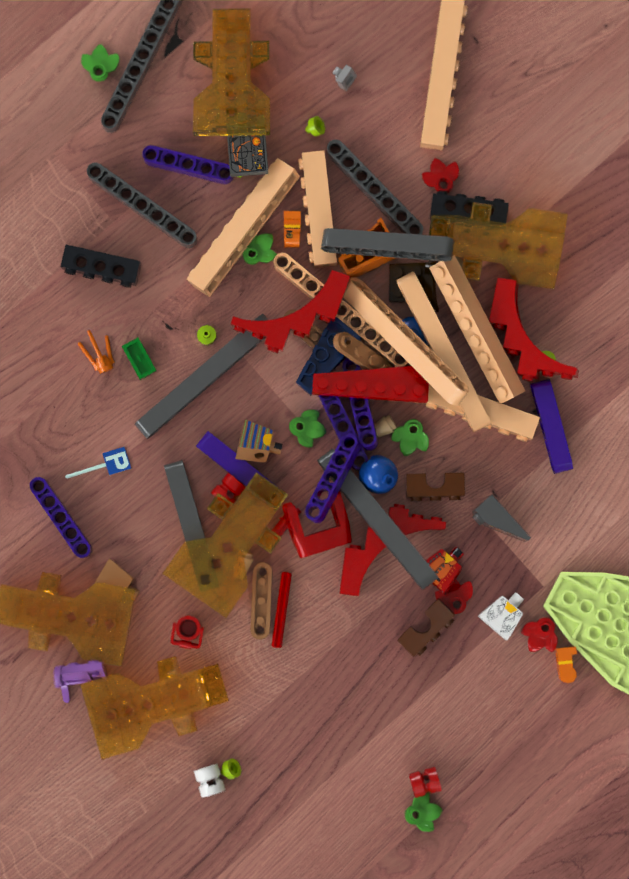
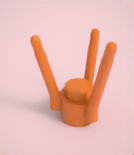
[78,330,115,374]

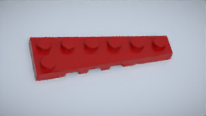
[312,366,429,403]

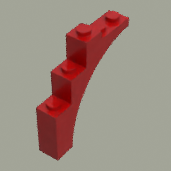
[231,270,350,354]
[489,278,579,381]
[339,504,446,596]

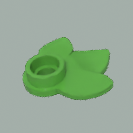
[81,44,119,82]
[243,233,277,264]
[289,410,326,448]
[391,419,429,456]
[405,792,442,832]

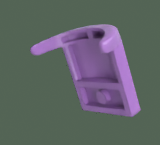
[54,660,108,703]

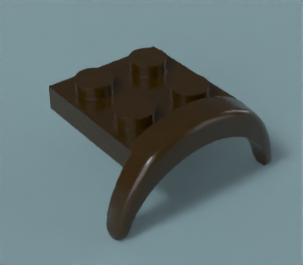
[389,260,439,312]

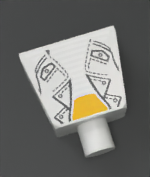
[478,592,524,640]

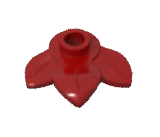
[422,158,459,193]
[435,580,473,614]
[521,617,558,652]

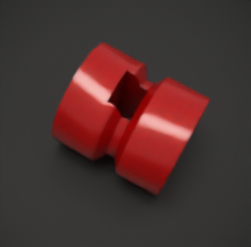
[210,472,247,509]
[409,766,442,798]

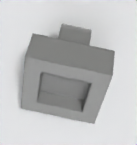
[332,65,357,91]

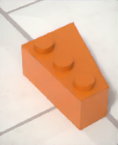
[338,218,395,278]

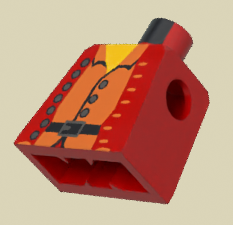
[426,547,464,595]

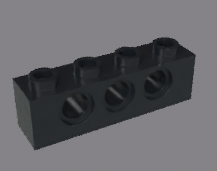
[429,191,509,229]
[60,244,142,288]

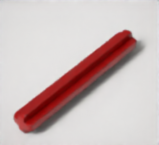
[272,572,292,648]

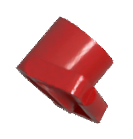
[170,616,204,649]

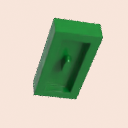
[122,337,157,380]

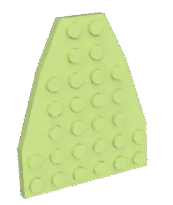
[543,572,629,695]

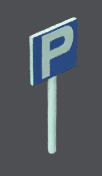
[65,447,131,479]

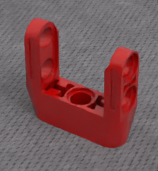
[282,491,352,558]

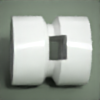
[194,764,226,798]

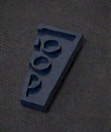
[296,317,362,396]

